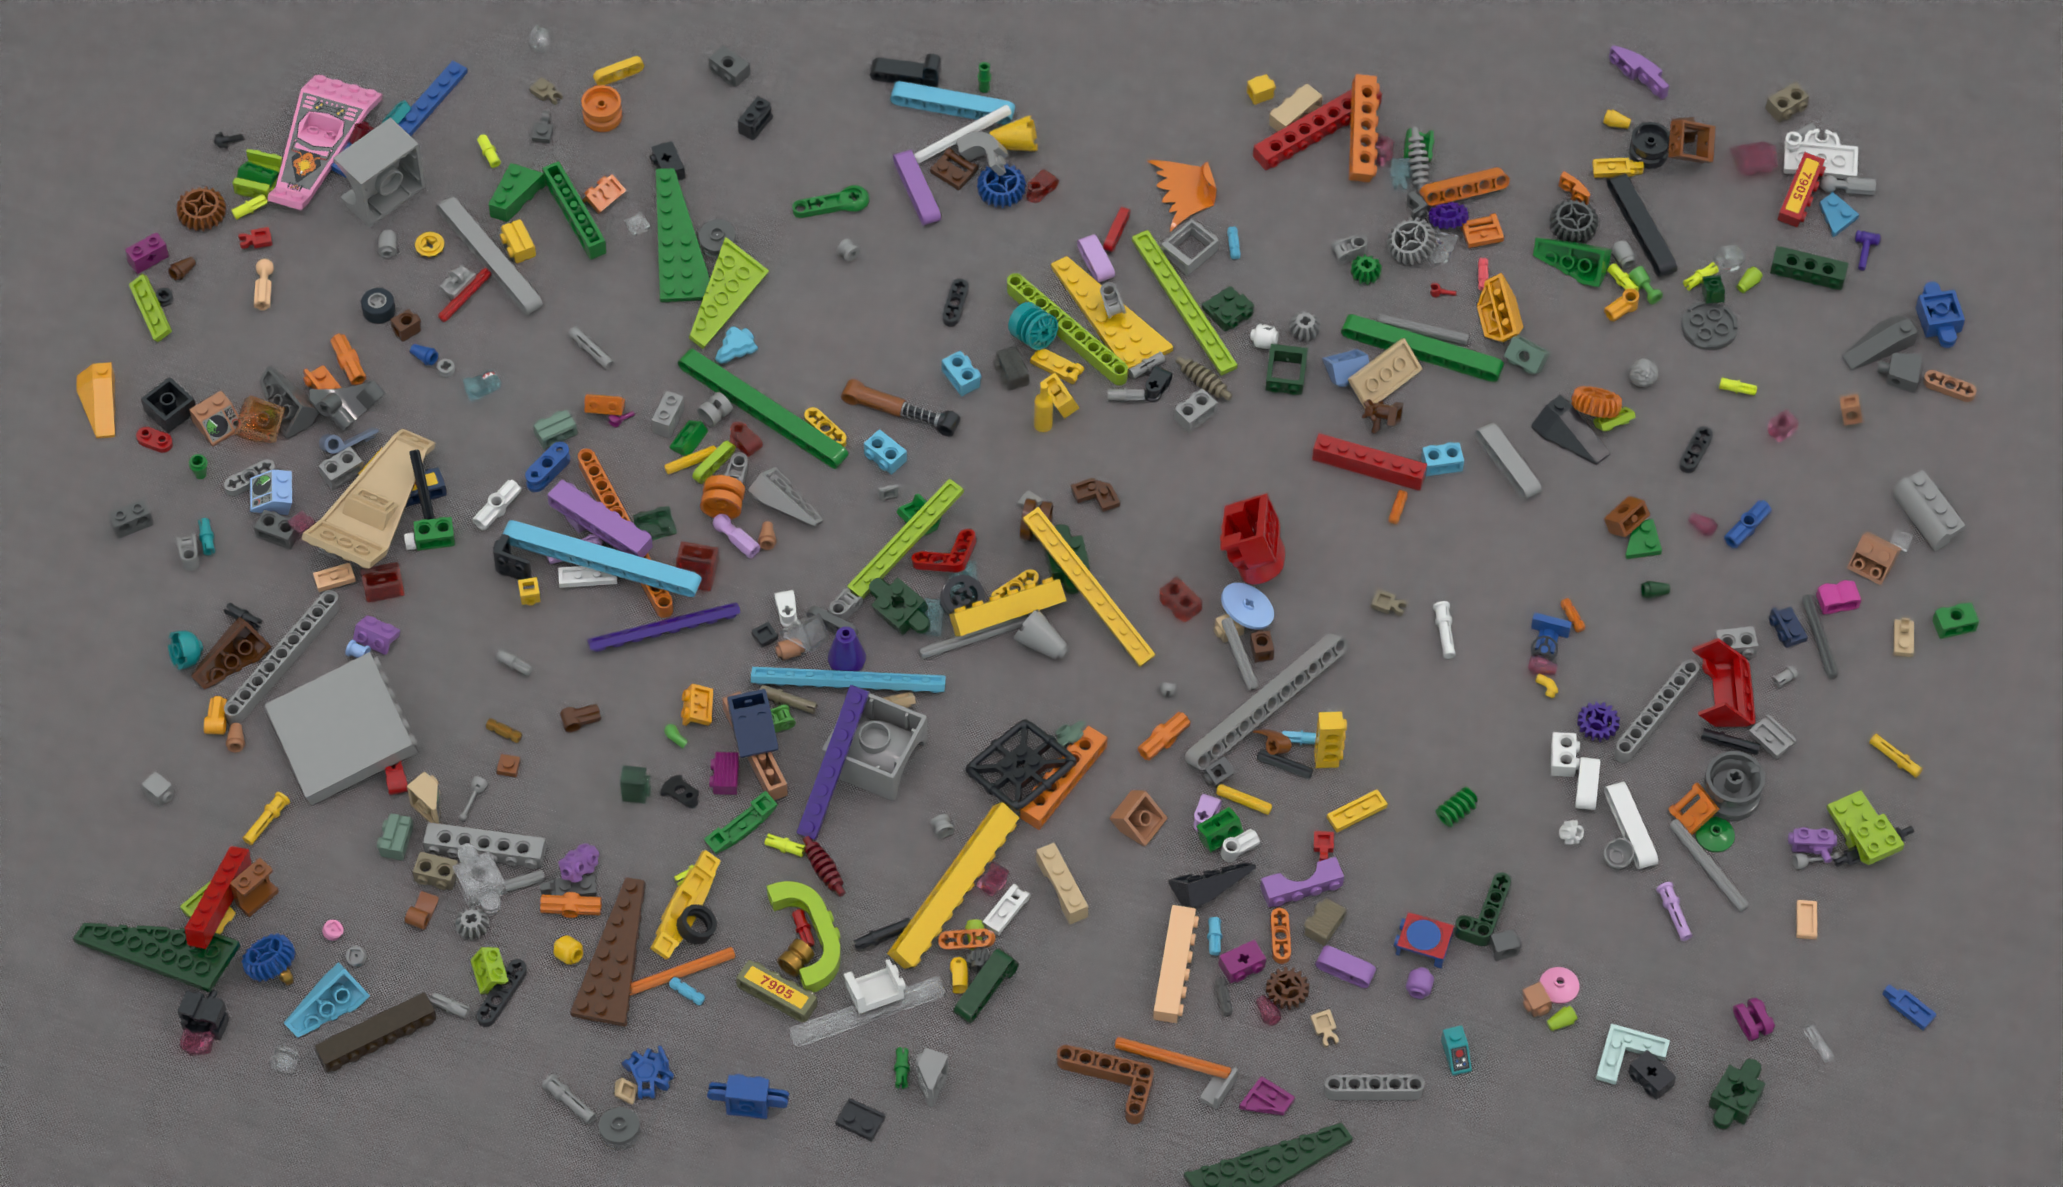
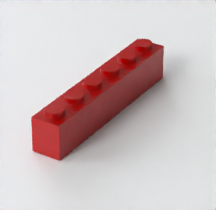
[1312,433,1427,491]
[184,846,251,949]

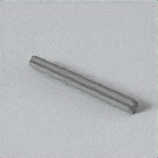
[919,615,1028,659]
[1670,819,1749,912]

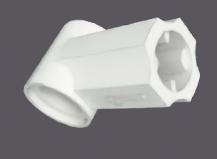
[1221,829,1260,862]

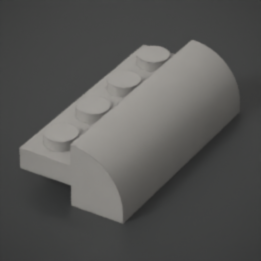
[1892,469,1966,552]

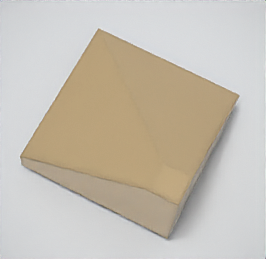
[614,1078,638,1105]

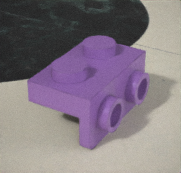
[353,615,401,655]

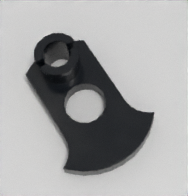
[661,775,699,808]

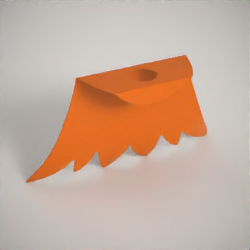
[1147,160,1217,232]

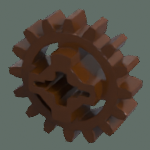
[1266,967,1310,1010]

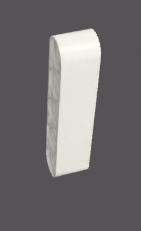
[1604,781,1658,869]

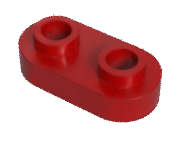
[136,427,173,453]

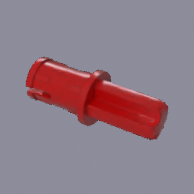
[792,909,815,947]

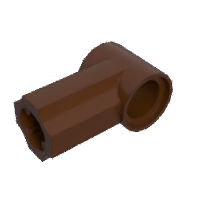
[560,703,601,733]

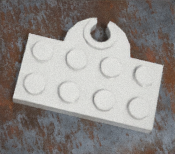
[1783,129,1858,179]

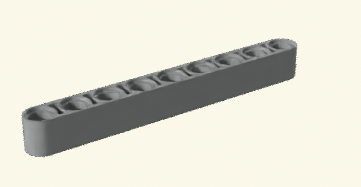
[436,195,543,315]
[224,590,340,724]

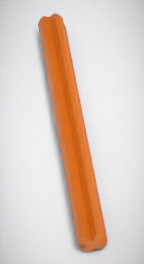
[630,947,735,996]
[1115,1037,1231,1079]

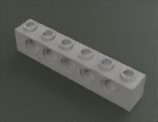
[423,822,546,869]

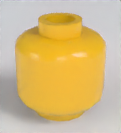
[553,935,583,965]

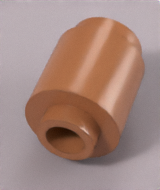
[775,637,805,661]

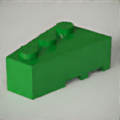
[488,163,546,222]

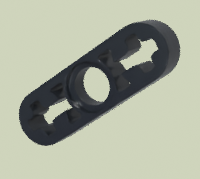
[942,279,968,327]
[1679,426,1713,473]

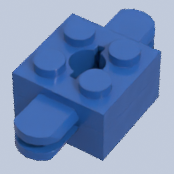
[1915,282,1965,348]
[707,1074,789,1119]

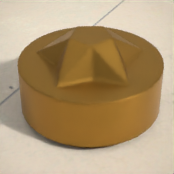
[278,967,294,986]

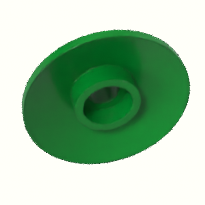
[1695,817,1735,852]

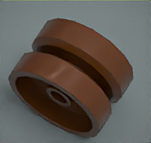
[1020,498,1053,543]

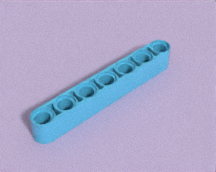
[890,81,1015,125]

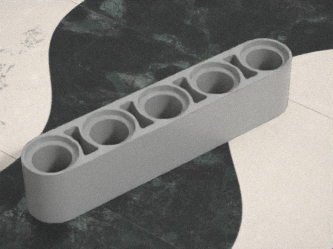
[1475,422,1542,500]
[1324,1075,1425,1100]

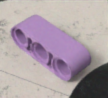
[1077,234,1115,283]

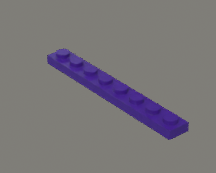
[587,602,741,652]
[797,685,870,840]

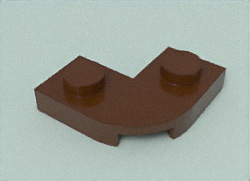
[1071,478,1120,512]

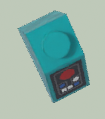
[1441,1025,1472,1076]

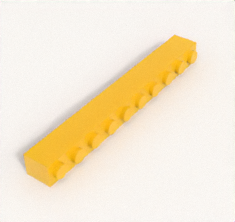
[887,802,1019,969]

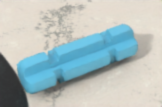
[1227,226,1241,260]
[669,977,705,1005]

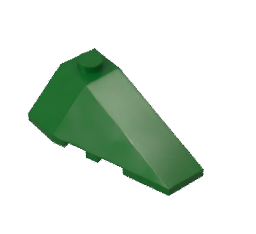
[1533,237,1612,287]

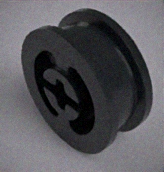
[940,575,985,615]

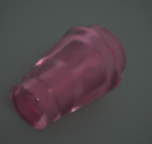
[1688,512,1718,536]
[1528,655,1558,675]
[1256,995,1281,1026]

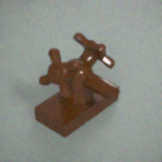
[1362,399,1404,434]

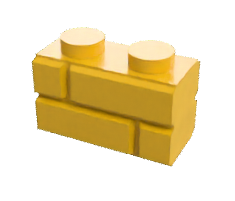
[499,219,536,263]

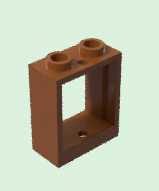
[1668,120,1716,163]

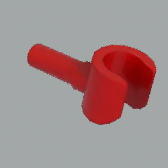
[1430,283,1456,298]

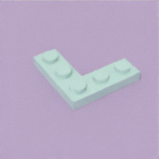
[1596,1024,1670,1085]

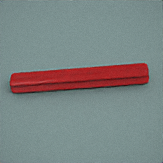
[438,268,491,322]

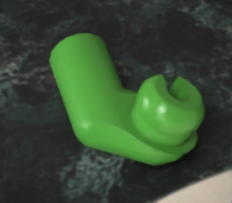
[664,724,688,748]

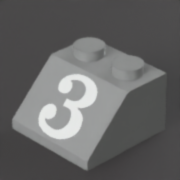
[916,1047,948,1107]

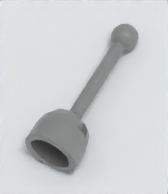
[459,776,488,821]
[1793,852,1841,870]

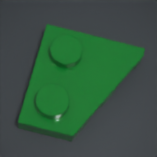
[1625,519,1662,559]

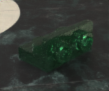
[633,506,677,540]

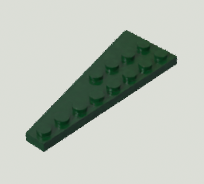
[1184,1122,1353,1187]

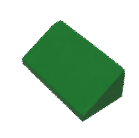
[237,161,279,189]
[669,420,708,456]

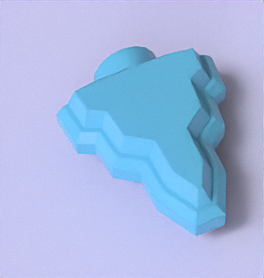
[715,326,758,364]

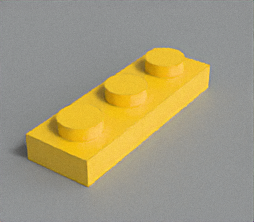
[1327,789,1388,833]

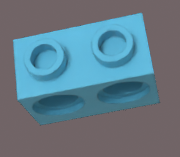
[941,350,982,397]
[864,429,907,475]
[1421,442,1464,476]

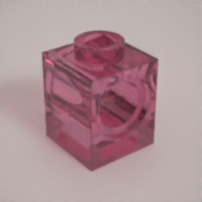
[1767,409,1799,443]

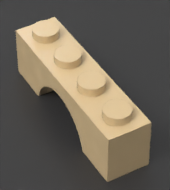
[1036,843,1088,925]

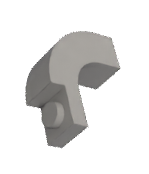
[957,132,1009,176]

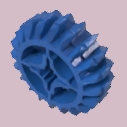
[977,163,1026,209]
[241,933,296,982]

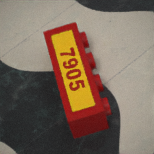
[1777,152,1826,228]

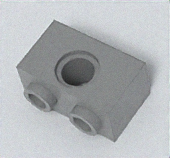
[652,391,685,438]

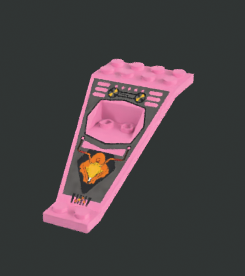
[268,75,382,210]

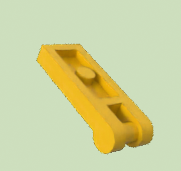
[1030,348,1085,384]

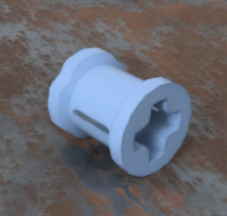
[345,639,371,658]

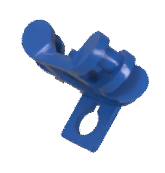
[622,1045,674,1099]

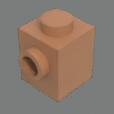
[1522,981,1552,1017]

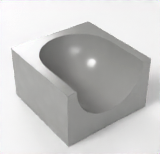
[333,117,425,227]
[822,693,928,801]

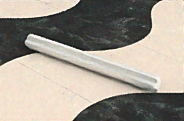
[914,105,1011,163]

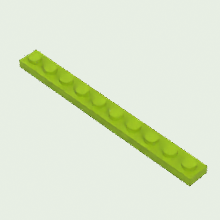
[1132,230,1237,376]

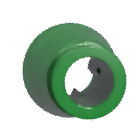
[189,454,208,479]

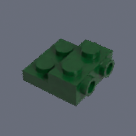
[1202,285,1254,332]

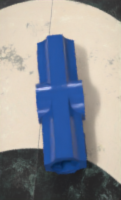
[1724,500,1772,548]

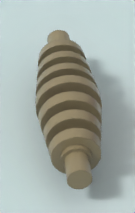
[1176,356,1233,401]

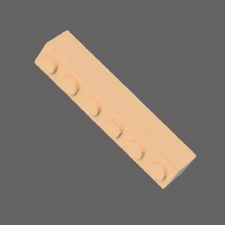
[1153,905,1199,1023]

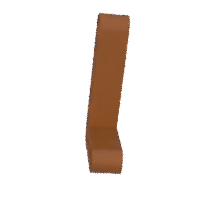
[1057,1045,1154,1124]

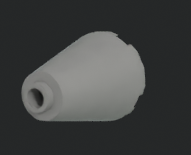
[1013,609,1068,660]

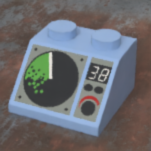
[250,469,292,515]

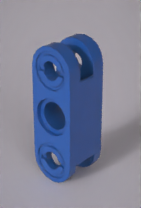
[525,442,570,492]

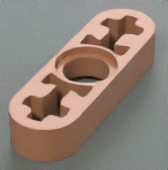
[1923,370,1977,402]

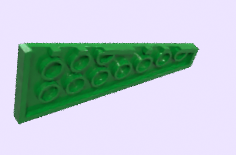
[656,168,710,302]

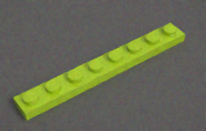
[847,478,964,599]

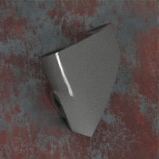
[309,380,386,431]

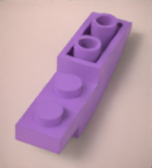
[1609,45,1669,100]

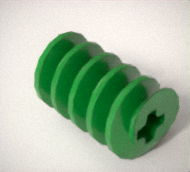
[1435,786,1478,828]

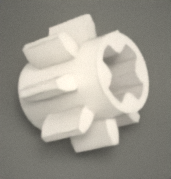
[1559,820,1584,844]

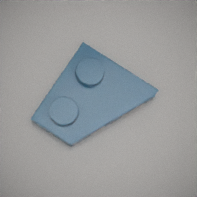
[1819,192,1859,237]

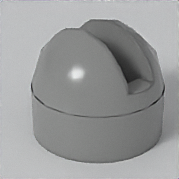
[1160,682,1177,697]

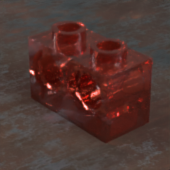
[1159,576,1203,623]

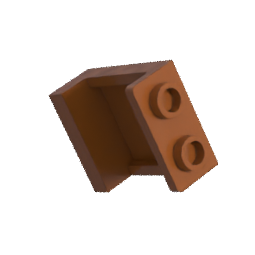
[230,858,279,917]

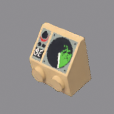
[407,771,441,824]

